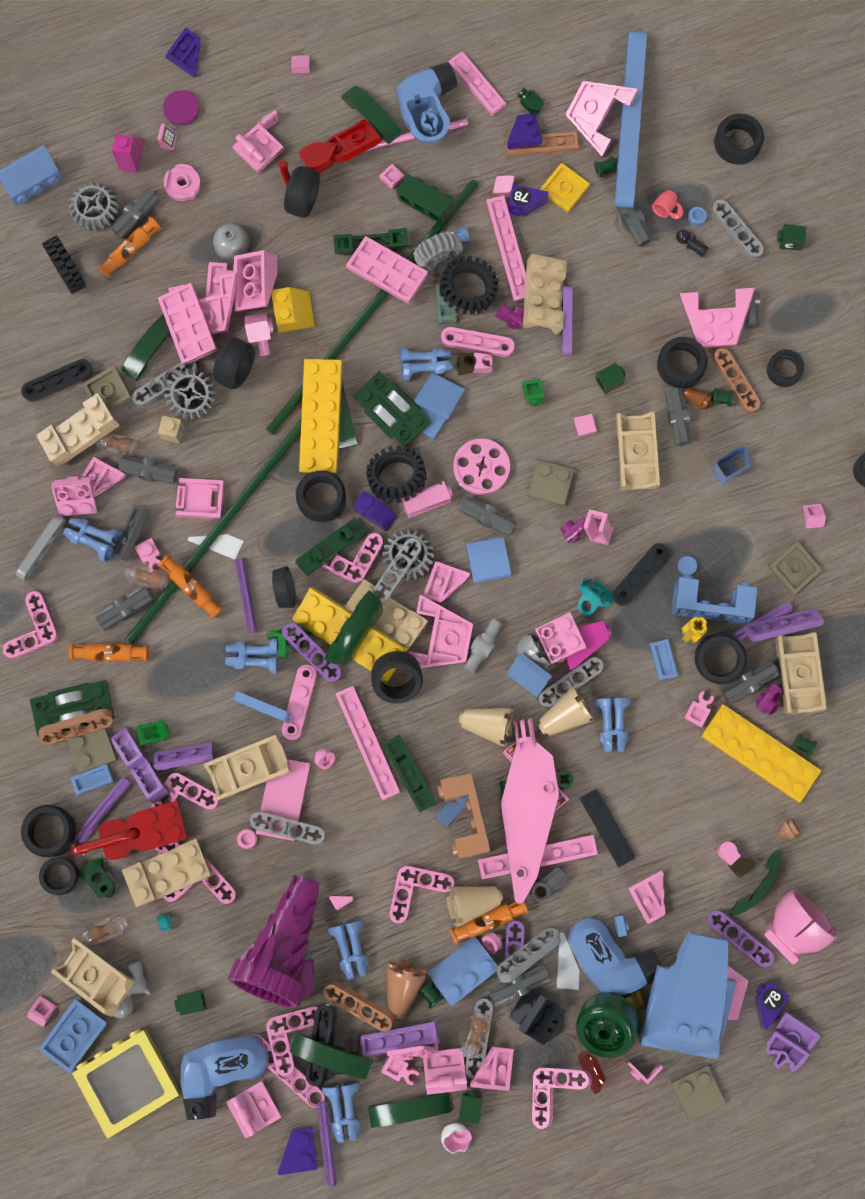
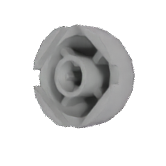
[213,223,250,262]
[516,631,551,669]

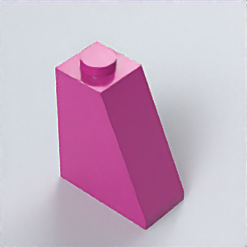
[112,134,145,173]
[565,621,611,672]

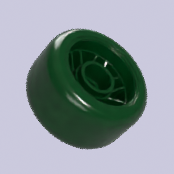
[576,993,640,1058]

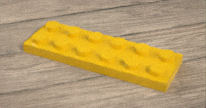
[299,359,343,474]
[292,587,408,682]
[701,704,822,803]

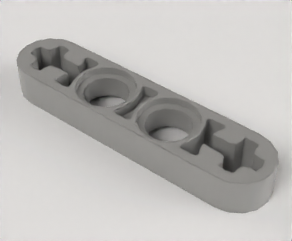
[711,200,764,260]
[132,362,198,407]
[16,515,66,581]
[372,538,422,604]
[538,657,603,708]
[250,812,325,845]
[496,928,561,983]
[465,998,493,1079]

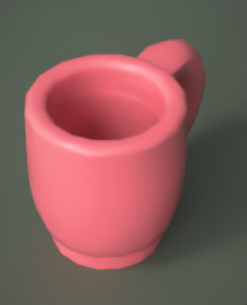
[652,190,684,219]

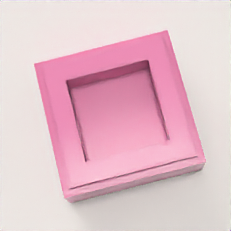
[379,164,405,190]
[573,414,597,437]

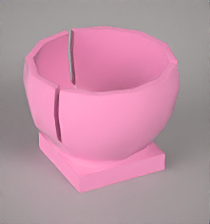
[764,889,838,965]

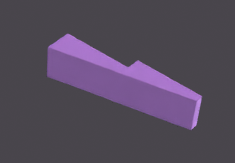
[110,727,169,804]

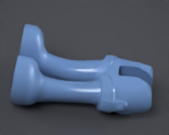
[400,347,453,382]
[63,518,122,563]
[225,638,279,674]
[594,698,631,752]
[327,919,369,980]
[322,1081,360,1143]

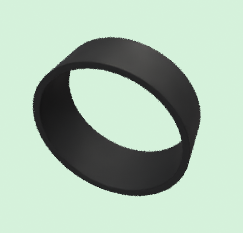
[272,566,295,608]

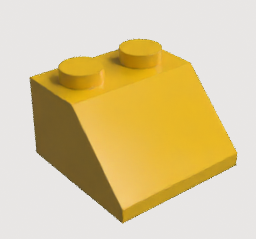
[271,287,315,333]

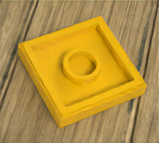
[539,163,590,213]

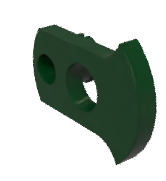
[78,859,115,898]

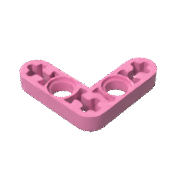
[322,533,383,584]
[3,591,58,659]
[151,773,219,810]
[163,857,237,904]
[390,866,454,923]
[266,1007,318,1077]
[532,1067,592,1129]

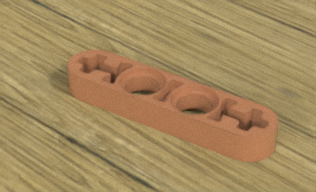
[713,348,760,414]
[38,709,113,745]
[323,981,396,1032]

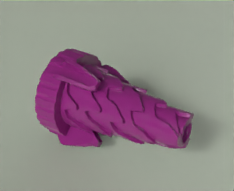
[227,875,320,1008]

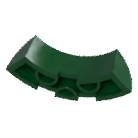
[324,590,383,665]

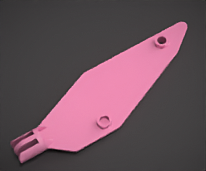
[501,718,559,903]

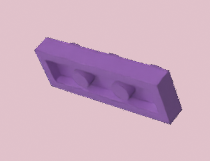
[154,742,214,771]

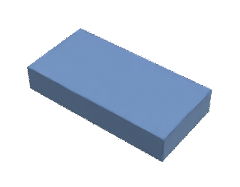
[649,639,678,681]
[70,763,115,796]

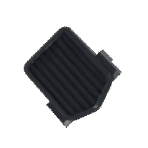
[510,991,566,1045]

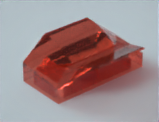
[576,1051,606,1095]

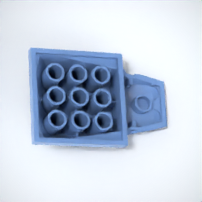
[639,932,736,1059]

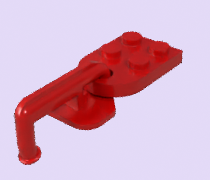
[277,119,382,186]
[71,800,188,860]

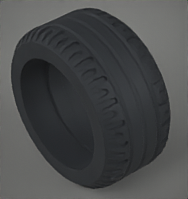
[714,113,764,165]
[284,166,320,218]
[213,337,255,390]
[657,337,708,388]
[296,470,346,522]
[694,633,747,684]
[371,651,423,704]
[21,805,76,858]

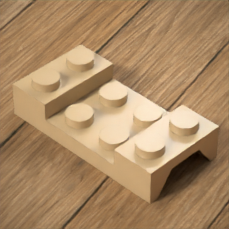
[523,254,567,334]
[36,393,120,468]
[615,412,660,490]
[345,579,428,653]
[775,632,827,715]
[204,735,292,801]
[122,839,212,907]
[51,938,135,1017]

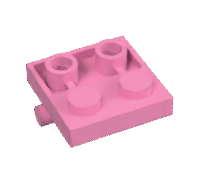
[232,123,284,173]
[51,476,98,516]
[535,612,587,664]
[423,1048,467,1095]
[226,1080,282,1139]

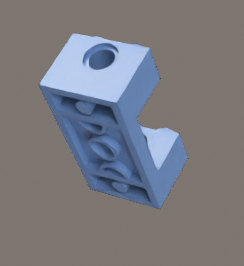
[671,575,757,625]

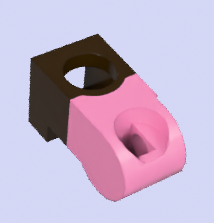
[457,353,493,375]
[717,842,756,878]

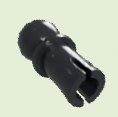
[676,229,709,257]

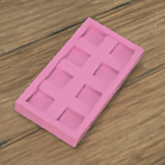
[346,236,428,304]
[158,283,218,366]

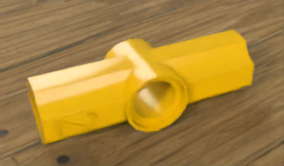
[681,617,707,643]

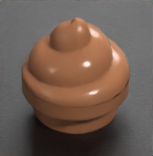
[778,820,800,840]

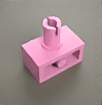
[245,312,274,356]

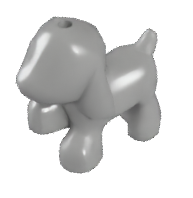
[113,961,151,1018]

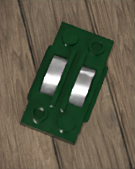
[353,371,432,448]
[30,680,115,737]

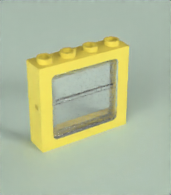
[72,1028,182,1139]

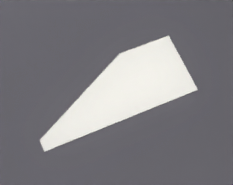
[188,534,243,559]
[557,932,580,990]

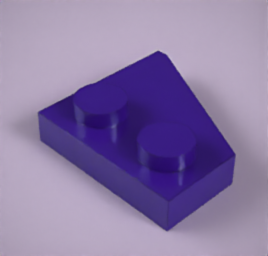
[165,28,201,78]
[507,113,542,149]
[278,1127,318,1175]

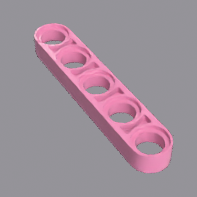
[252,1034,325,1108]

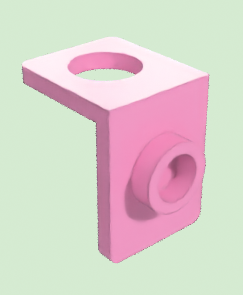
[626,1061,663,1084]

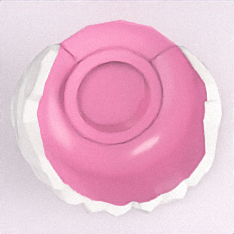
[441,1123,472,1154]

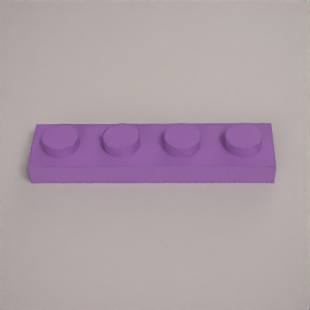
[744,608,824,642]
[360,1022,440,1057]

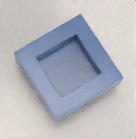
[613,915,629,937]

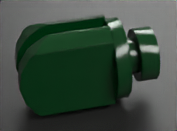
[517,88,544,115]

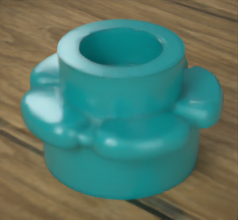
[156,913,173,932]

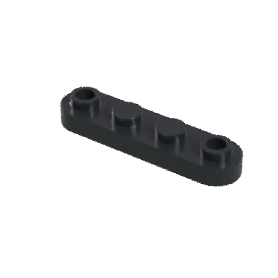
[21,359,93,402]
[613,543,669,606]
[306,1004,337,1086]

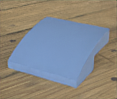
[466,537,511,583]

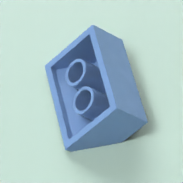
[0,145,63,206]
[428,937,498,1006]

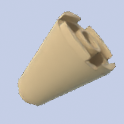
[538,687,595,736]
[459,708,514,747]
[446,886,503,927]

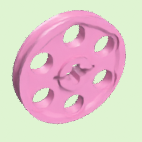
[453,439,510,495]

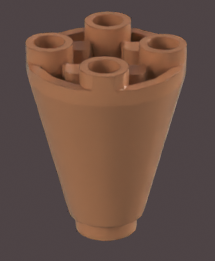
[386,960,427,1019]

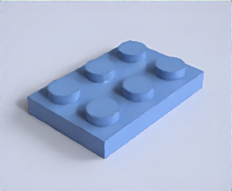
[38,999,109,1074]

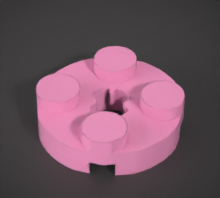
[164,164,201,201]

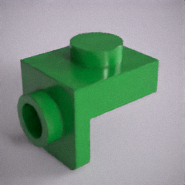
[522,379,545,406]
[266,630,291,659]
[136,719,169,746]

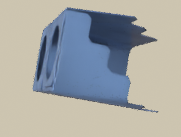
[711,445,754,485]

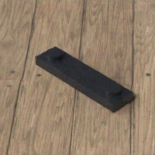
[579,789,636,868]

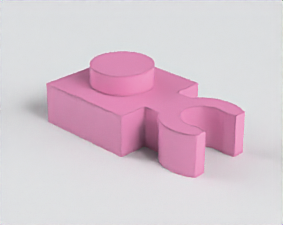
[135,538,163,574]
[684,691,714,728]
[381,1056,419,1085]

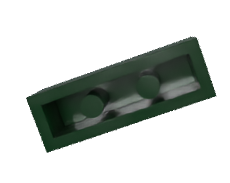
[396,174,455,225]

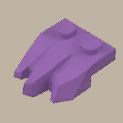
[767,1011,821,1073]

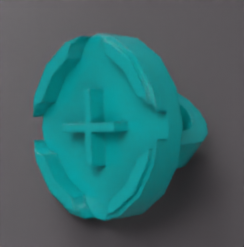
[578,578,615,616]

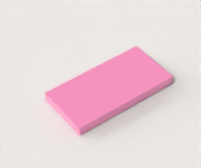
[256,759,311,841]

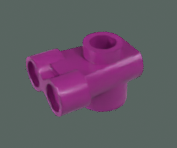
[495,304,524,329]
[560,516,586,543]
[756,683,784,715]

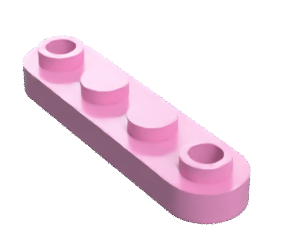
[441,327,515,357]
[282,665,317,741]

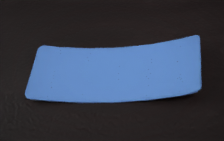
[436,797,468,827]

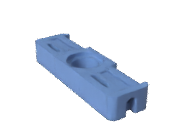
[232,691,292,724]

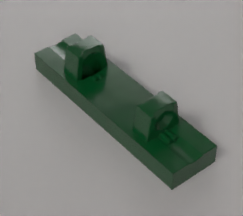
[295,518,367,577]
[382,735,437,813]

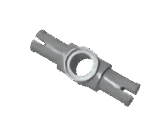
[464,619,502,674]

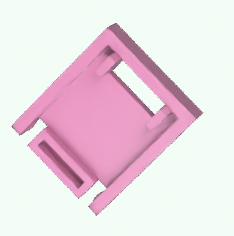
[175,478,225,519]

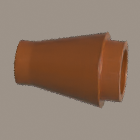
[683,387,713,410]

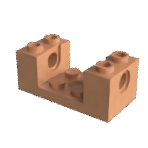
[437,773,490,860]

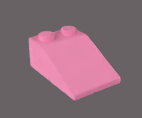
[234,250,278,312]

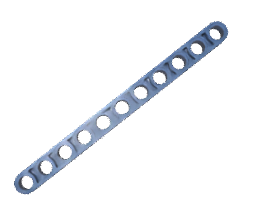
[614,31,647,208]

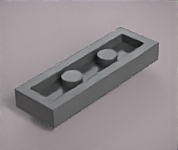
[111,506,150,562]

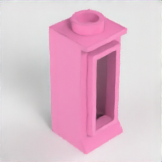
[401,481,453,519]
[584,509,614,545]

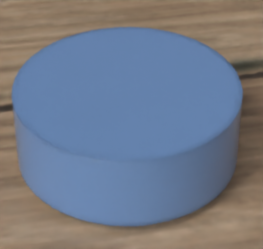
[688,207,707,226]
[677,556,697,576]

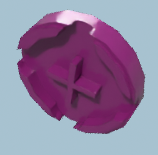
[163,90,199,126]

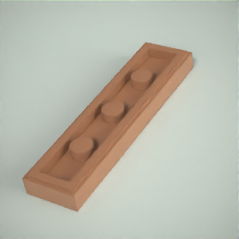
[505,131,579,157]

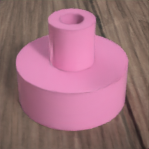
[315,749,335,770]
[482,933,502,954]

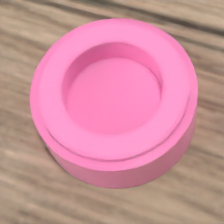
[237,829,257,849]

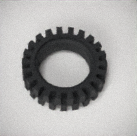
[42,235,87,294]
[440,256,499,315]
[366,445,427,503]

